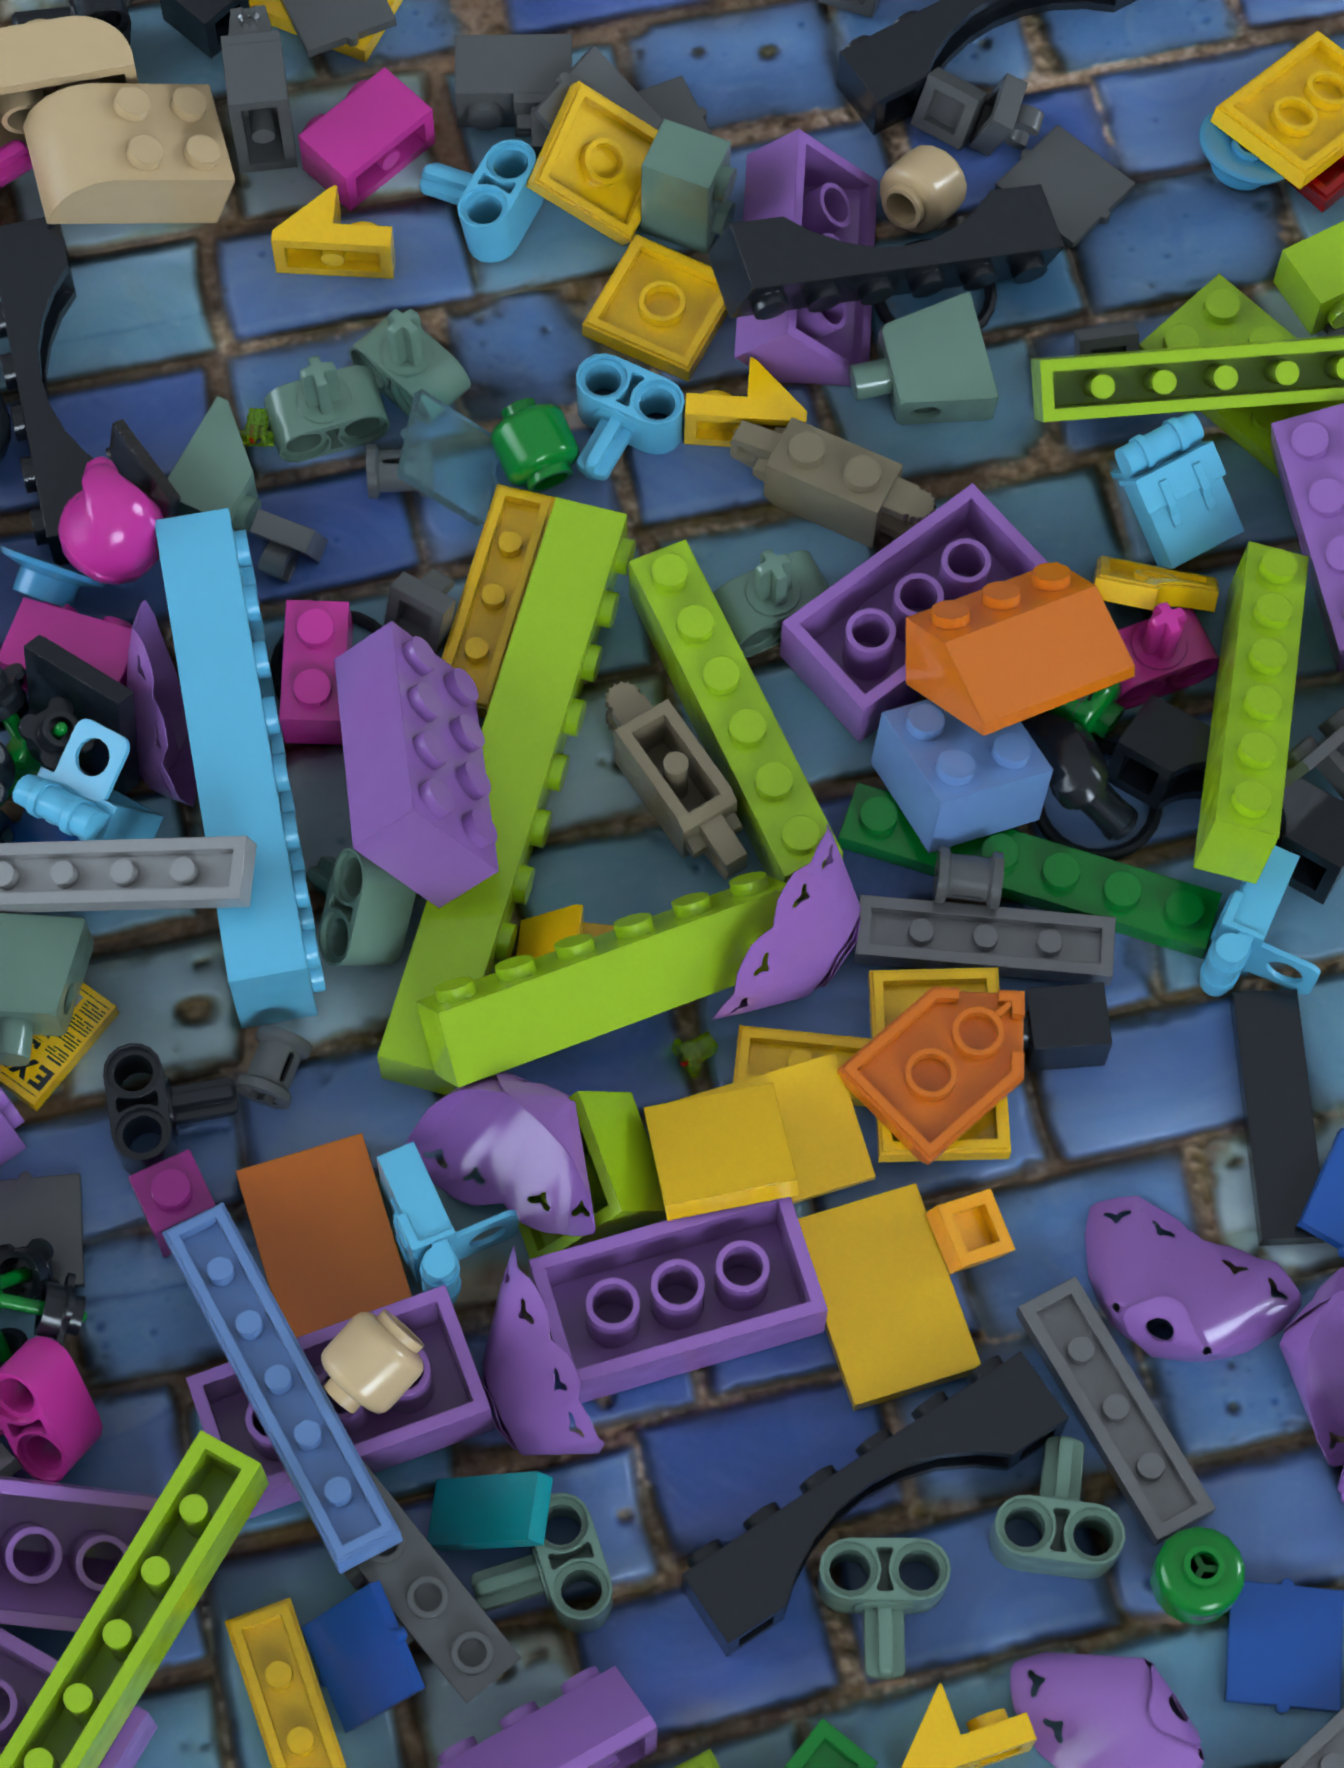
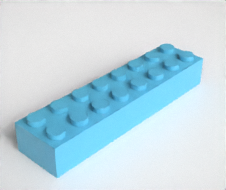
[155,508,326,1029]

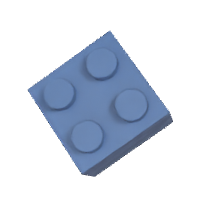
[871,699,1053,853]

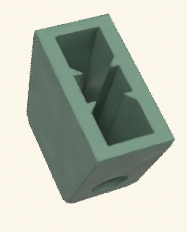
[849,292,999,425]
[0,913,94,1067]

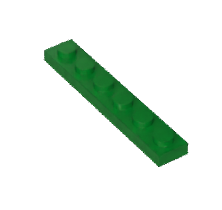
[838,782,1222,959]

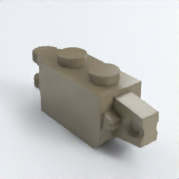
[730,417,936,548]
[605,681,748,881]

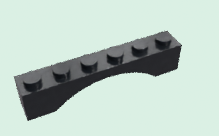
[837,0,1137,135]
[707,184,1065,320]
[0,217,94,565]
[681,1351,1069,1657]

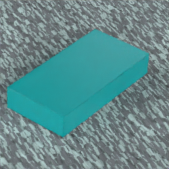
[427,1471,553,1552]

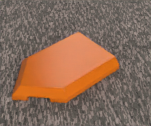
[837,986,1025,1165]

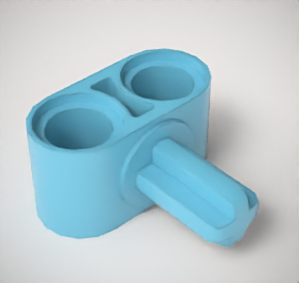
[419,139,544,263]
[576,353,685,482]

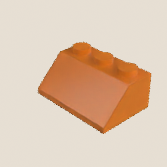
[906,562,1135,736]

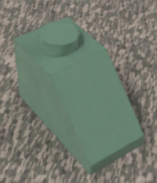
[159,396,261,533]

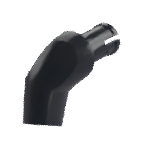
[1021,711,1138,840]

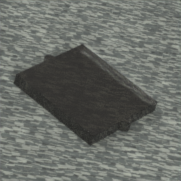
[106,419,181,519]

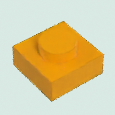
[925,1188,1016,1274]

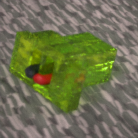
[238,408,275,447]
[671,1031,719,1079]

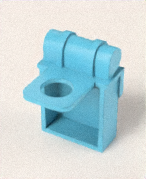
[1110,411,1245,569]
[12,719,164,841]
[1199,845,1321,997]
[377,1141,519,1304]

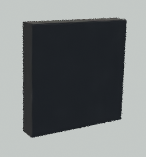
[24,635,139,795]

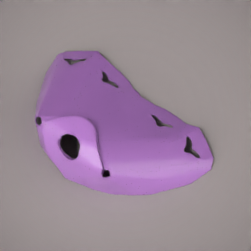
[126,600,198,807]
[711,824,862,1020]
[407,1071,596,1236]
[1085,1195,1301,1362]
[481,1246,604,1456]
[1279,1267,1344,1467]
[1010,1652,1205,1768]

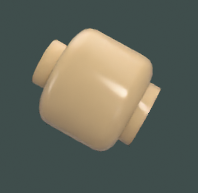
[879,145,967,233]
[321,1309,424,1414]

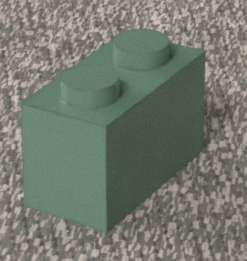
[641,118,737,255]

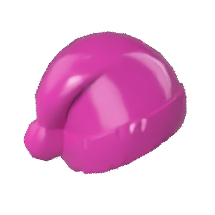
[58,456,163,585]

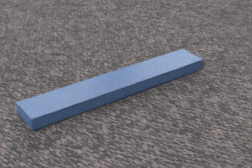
[162,1202,403,1574]

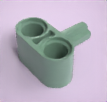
[349,309,471,426]
[264,356,390,463]
[713,549,829,658]
[307,848,416,966]
[989,1436,1126,1579]
[471,1492,613,1634]
[816,1537,951,1680]

